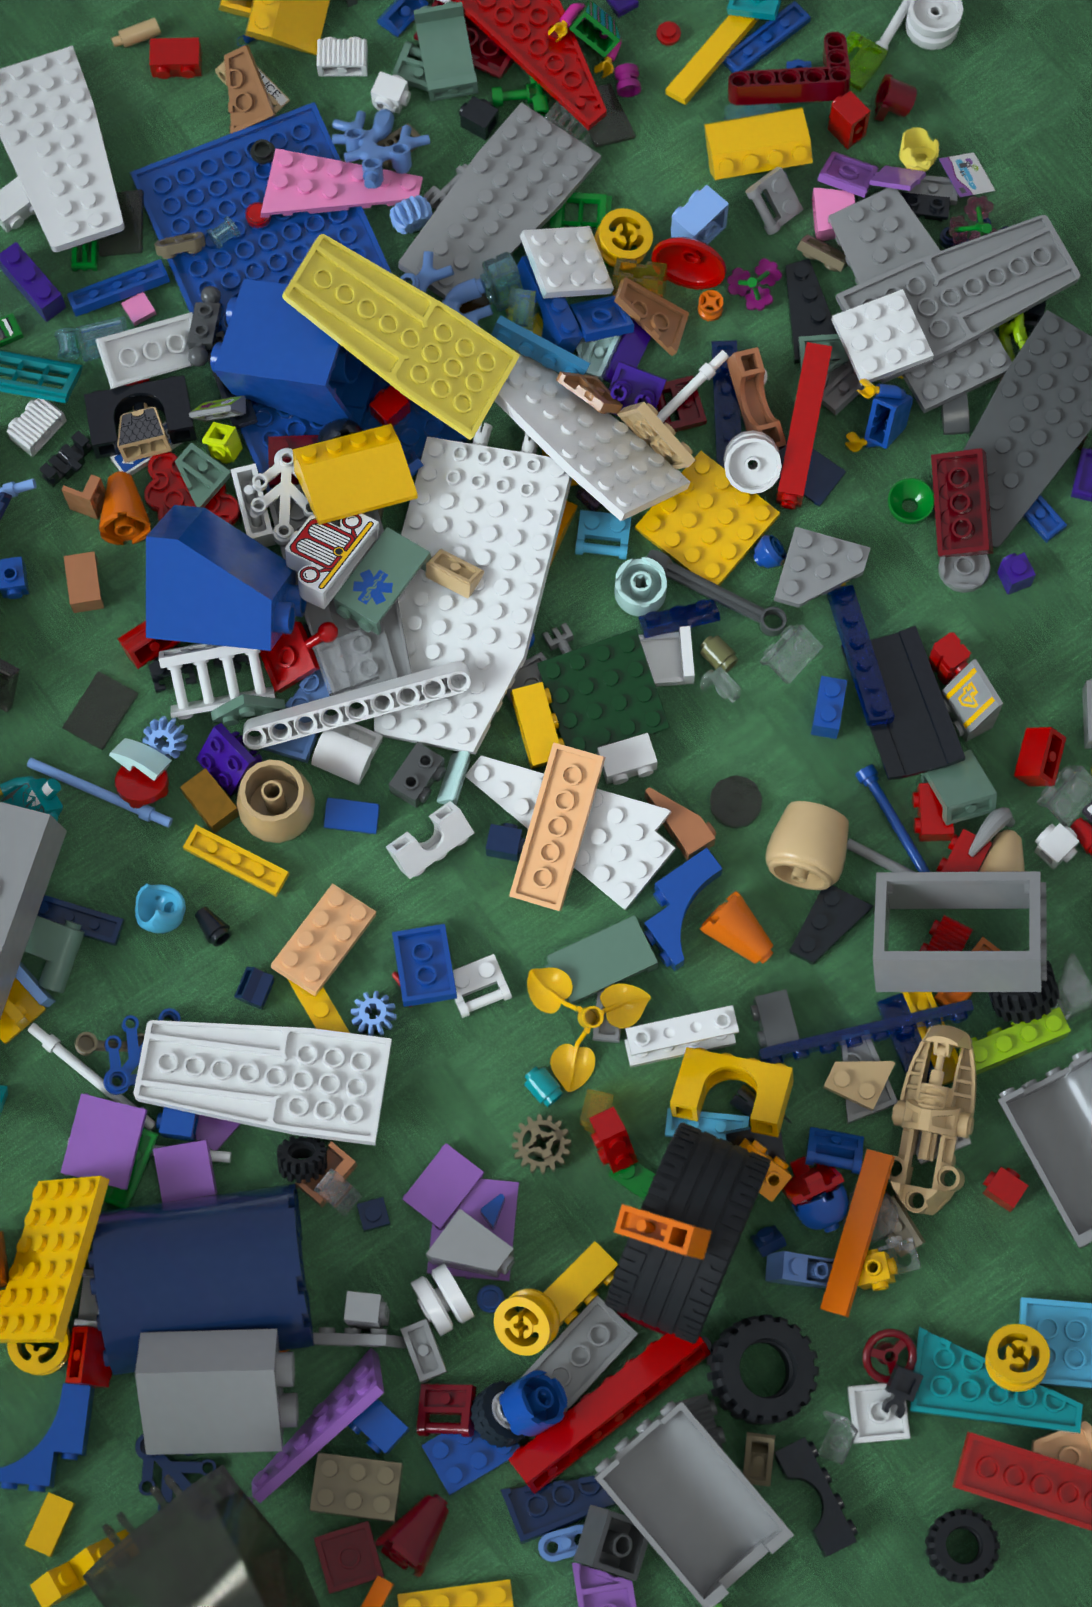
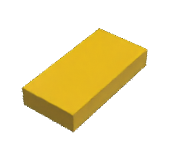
[24,1492,75,1557]

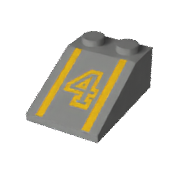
[941,659,1003,742]

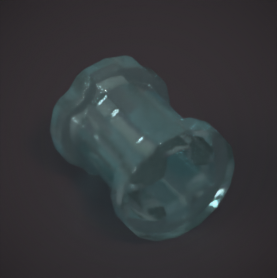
[207,216,240,249]
[54,328,80,361]

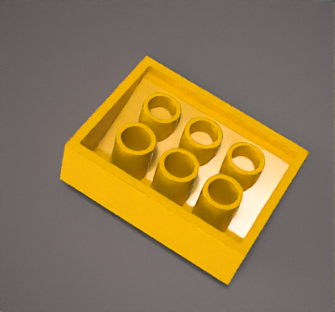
[245,0,330,56]
[293,424,418,525]

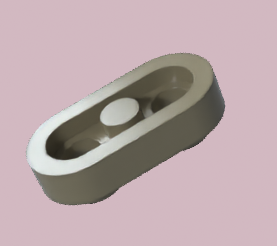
[154,232,206,259]

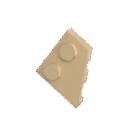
[823,1061,895,1112]

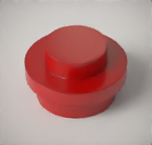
[656,21,681,46]

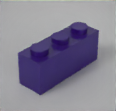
[0,242,66,322]

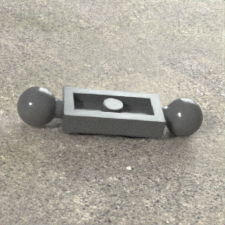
[187,286,222,367]

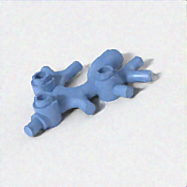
[332,109,430,188]
[400,251,493,328]

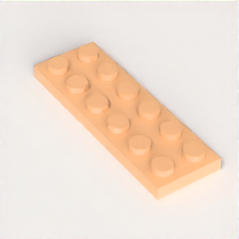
[509,742,606,911]

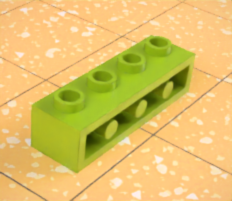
[957,1007,1071,1075]

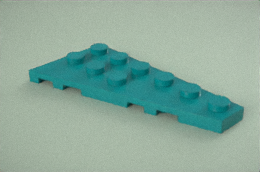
[910,1327,1083,1434]

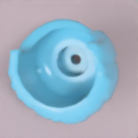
[135,883,186,934]

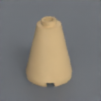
[979,830,1025,872]

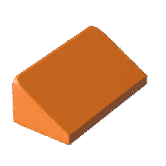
[361,1576,395,1607]

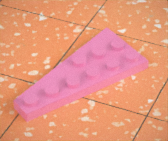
[261,149,423,218]

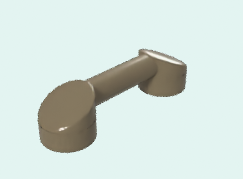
[75,1032,145,1056]

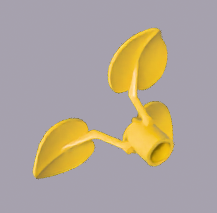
[527,967,651,1092]

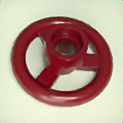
[862,1328,917,1384]

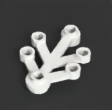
[251,448,314,546]

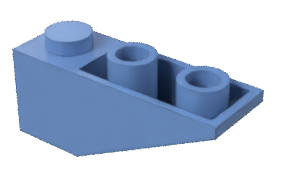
[765,1251,834,1288]

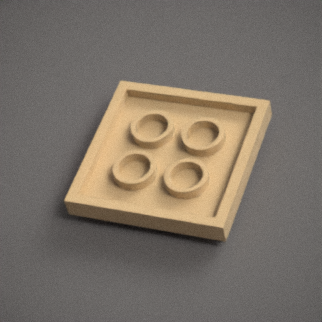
[617,402,695,469]

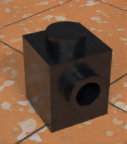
[459,96,499,140]

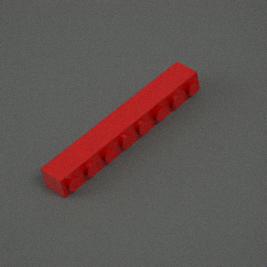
[508,1333,711,1494]

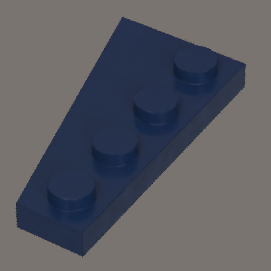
[500,1476,617,1544]

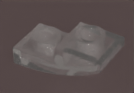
[314,1168,362,1218]

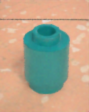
[524,1066,564,1108]

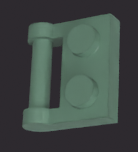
[392,41,428,92]

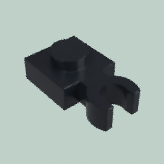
[882,1364,924,1419]

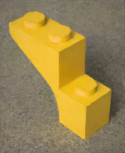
[30,1528,140,1607]

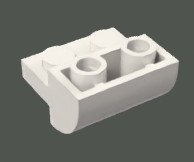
[311,723,383,785]

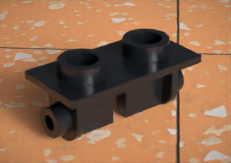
[900,192,950,222]

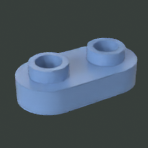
[538,1525,584,1562]

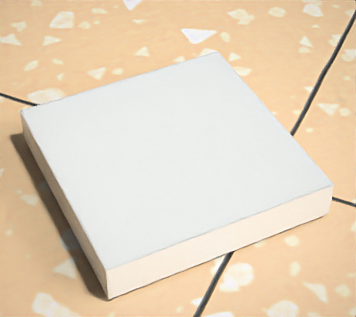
[847,1383,910,1444]

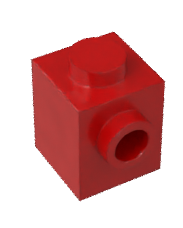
[369,385,411,427]
[982,1167,1029,1212]

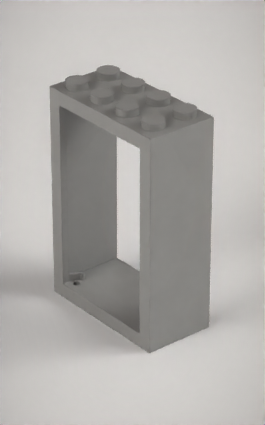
[873,871,1047,992]

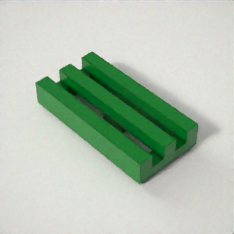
[71,239,98,272]

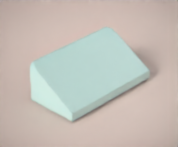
[437,751,471,805]

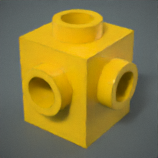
[858,1249,898,1291]

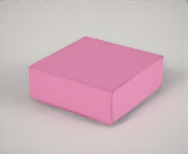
[121,292,156,326]

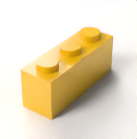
[510,682,565,769]
[543,1241,618,1326]

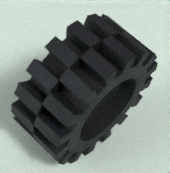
[277,1135,328,1183]

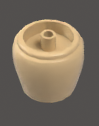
[236,760,315,843]
[765,801,849,890]

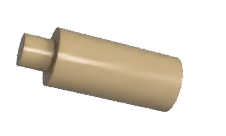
[111,17,161,48]

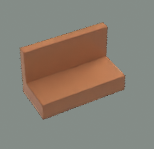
[62,475,105,520]

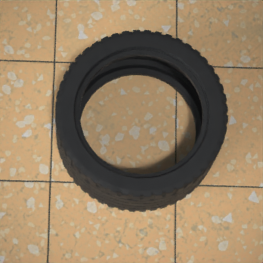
[605,1122,771,1344]

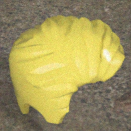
[899,127,939,171]

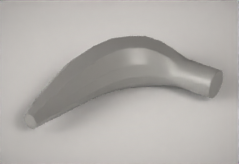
[968,807,1015,857]

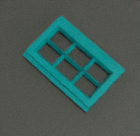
[0,351,83,403]

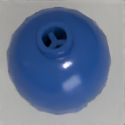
[792,1183,849,1233]

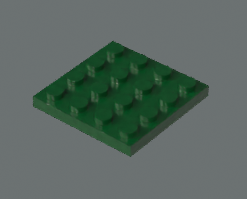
[537,628,670,754]

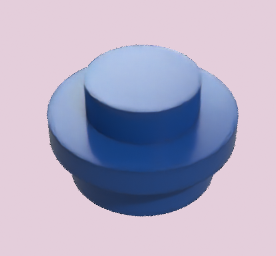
[477,1285,504,1313]

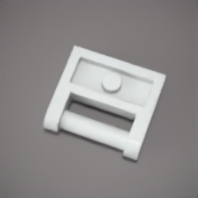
[453,954,512,1018]

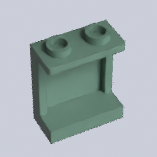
[921,750,997,826]

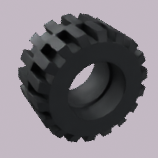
[988,961,1059,1024]
[925,1509,1000,1583]

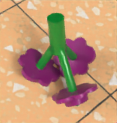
[727,258,782,311]

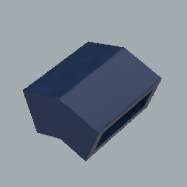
[234,967,275,1010]

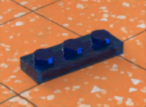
[638,599,721,638]

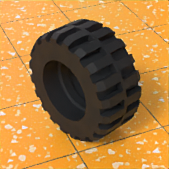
[707,1314,819,1425]

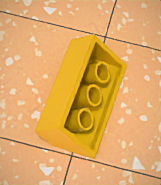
[704,107,813,180]

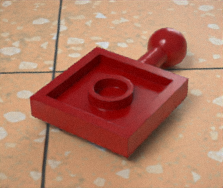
[259,621,338,693]

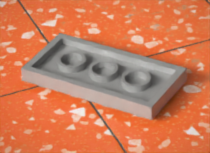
[521,1295,638,1412]

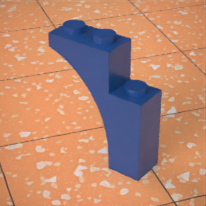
[643,848,723,971]
[0,1383,95,1492]

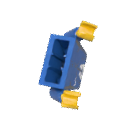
[845,378,913,452]

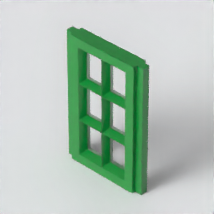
[550,192,612,269]

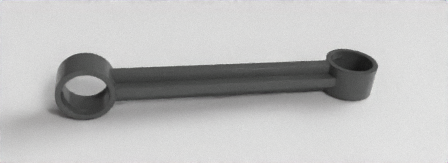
[647,550,787,636]

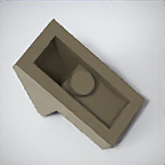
[743,1432,775,1487]

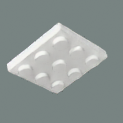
[520,226,614,299]
[831,289,934,386]

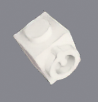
[371,71,411,114]
[1034,823,1079,870]

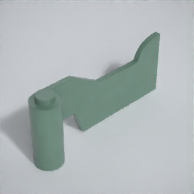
[25,916,85,993]

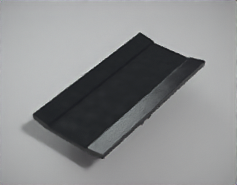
[841,625,965,780]

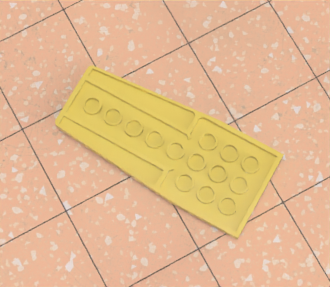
[282,234,520,440]

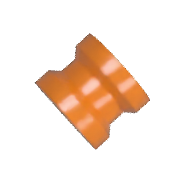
[698,290,724,321]

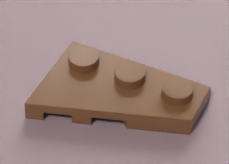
[224,45,277,134]
[614,277,689,356]

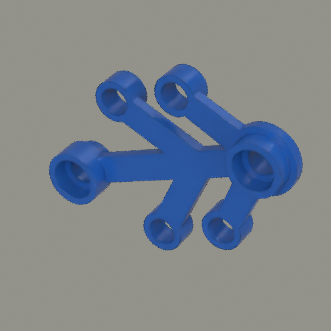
[103,1008,181,1095]

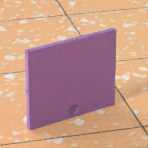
[427,1178,519,1281]

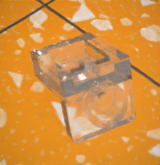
[700,666,741,703]

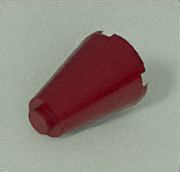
[375,1494,449,1577]

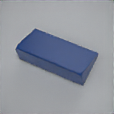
[376,0,430,37]
[324,798,380,834]

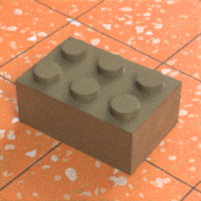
[310,1453,404,1523]

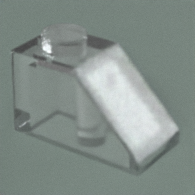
[1055,953,1092,1020]

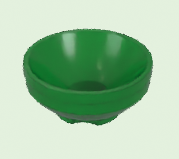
[888,478,934,524]

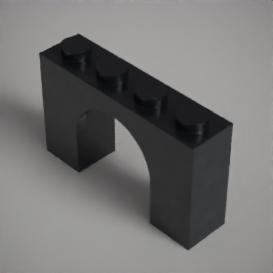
[84,375,197,459]

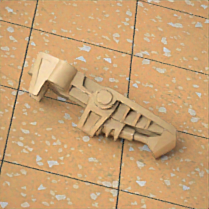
[889,1025,977,1216]

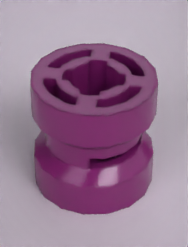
[614,63,641,98]

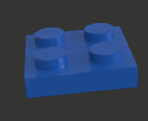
[570,295,634,342]

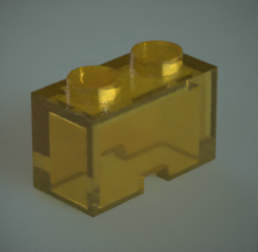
[613,258,667,298]

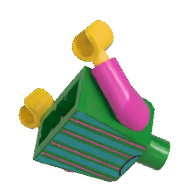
[548,0,622,78]

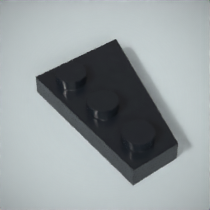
[789,885,873,965]

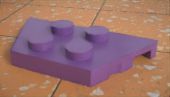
[572,1563,636,1607]

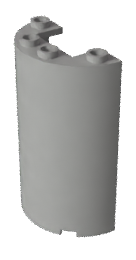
[998,1049,1092,1249]
[594,1400,794,1607]

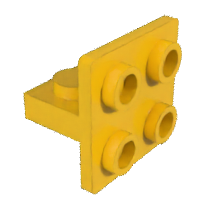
[0,977,46,1044]

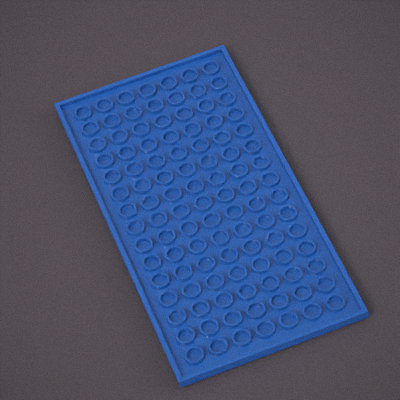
[130,102,467,493]

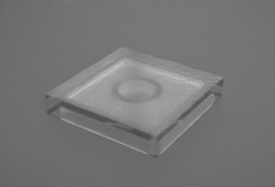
[313,629,380,696]

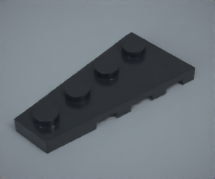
[785,258,837,364]

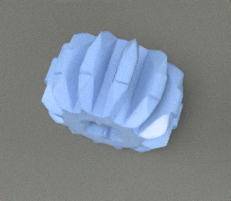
[390,195,433,234]
[142,716,188,759]
[350,991,397,1036]

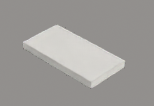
[96,312,193,389]

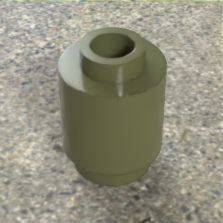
[700,635,739,674]

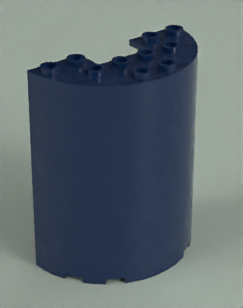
[88,1184,314,1375]

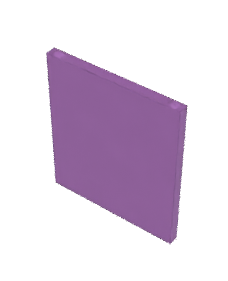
[61,1093,148,1190]

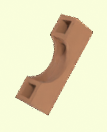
[726,347,787,451]

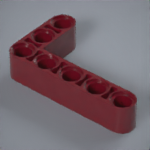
[728,32,851,106]

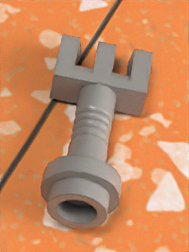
[423,164,468,209]
[542,623,574,654]

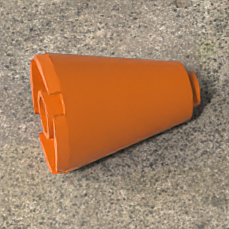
[99,471,151,545]
[699,890,774,964]

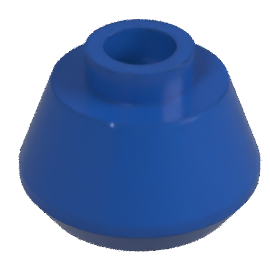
[753,535,787,569]

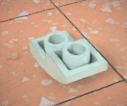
[109,738,172,781]

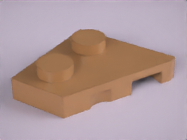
[556,371,623,414]

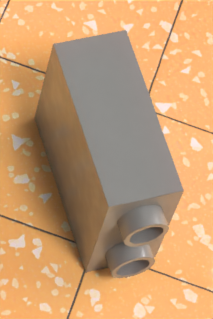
[135,1329,299,1455]

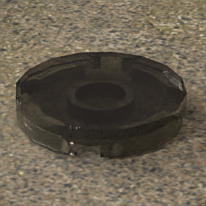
[709,775,762,829]

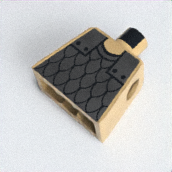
[117,402,172,463]

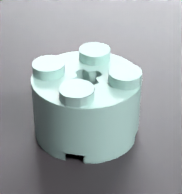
[615,557,667,618]

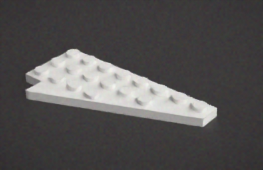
[465,756,677,910]

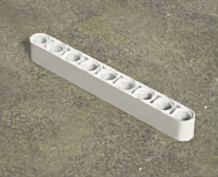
[243,661,471,750]

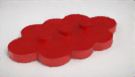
[144,452,240,526]

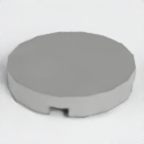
[938,554,991,593]

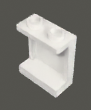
[639,626,695,686]

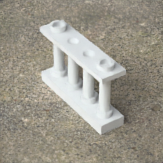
[159,644,275,720]
[624,1005,739,1068]

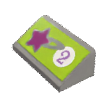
[189,395,246,422]

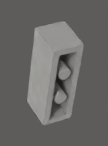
[344,1291,390,1331]

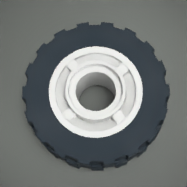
[471,1381,525,1448]

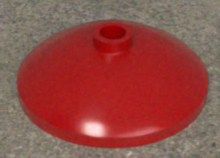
[651,237,726,289]

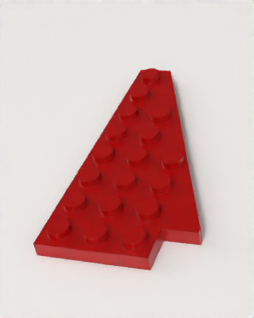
[452,0,607,131]

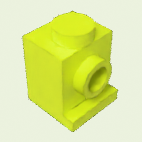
[202,422,243,464]

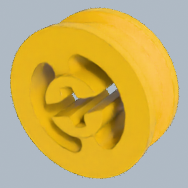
[594,208,653,269]
[494,1288,560,1356]
[985,1324,1050,1392]
[7,1327,71,1376]

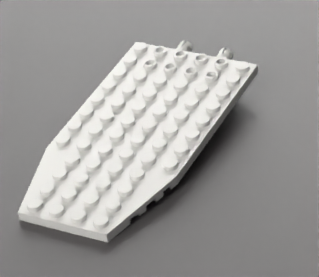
[374,423,572,755]

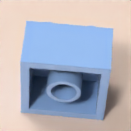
[671,185,729,244]

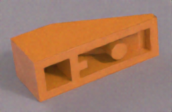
[614,1204,712,1260]

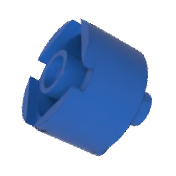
[499,1370,567,1436]

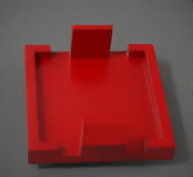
[781,1156,844,1205]

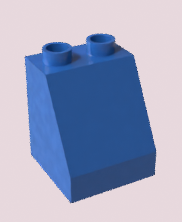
[210,279,378,427]
[146,505,307,651]

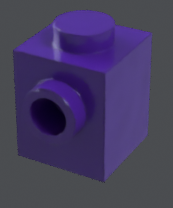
[997,552,1036,595]

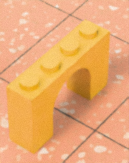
[670,1047,794,1137]

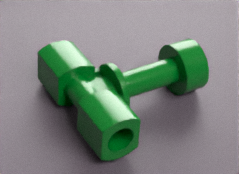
[492,75,549,118]

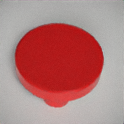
[115,766,169,809]

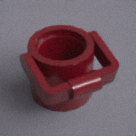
[874,74,917,121]

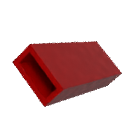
[776,342,832,510]

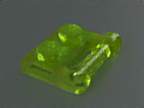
[846,31,888,92]

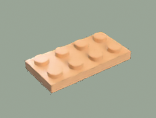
[271,883,377,997]

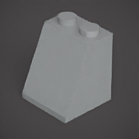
[426,1209,515,1278]

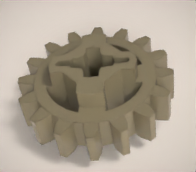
[512,1114,571,1175]

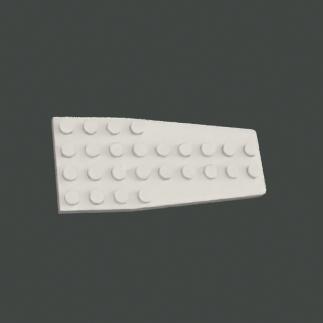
[0,46,125,252]
[495,350,690,521]
[134,1020,392,1146]

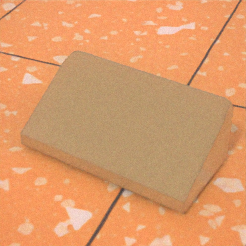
[426,549,484,598]

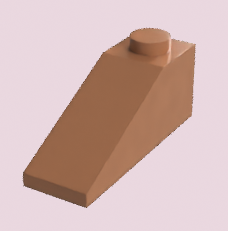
[644,787,716,861]

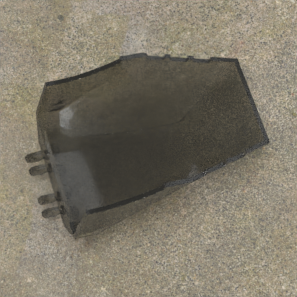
[82,1465,320,1607]

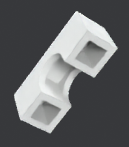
[386,801,474,879]

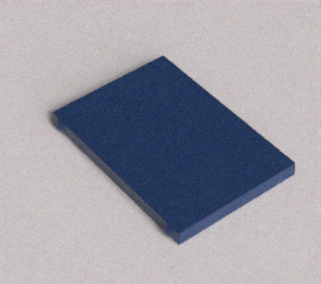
[778,440,846,507]

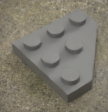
[774,527,871,608]

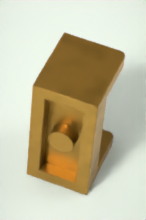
[180,768,239,834]

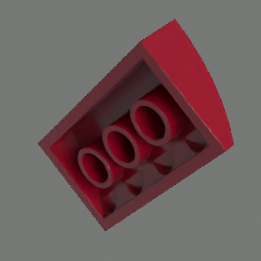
[414,0,515,79]
[931,448,993,557]

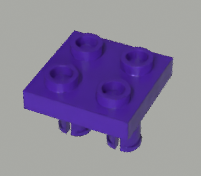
[609,361,667,417]
[196,723,262,796]

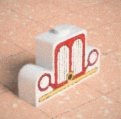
[285,514,380,609]

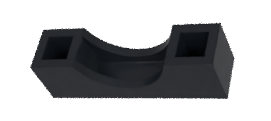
[774,1437,858,1558]

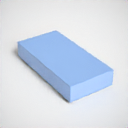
[15,962,56,1007]

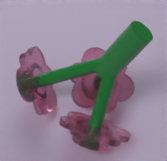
[949,196,997,244]

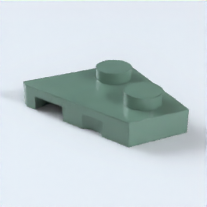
[175,442,232,508]

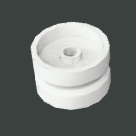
[905,0,963,50]
[723,430,782,494]
[410,1263,474,1337]

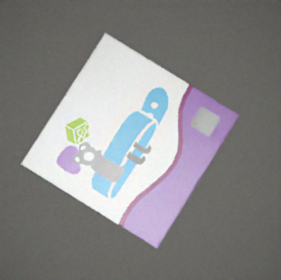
[939,152,995,197]

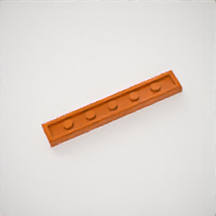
[820,1149,895,1318]

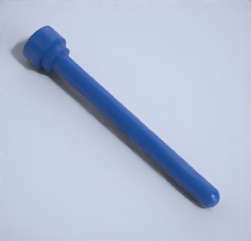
[855,764,930,872]

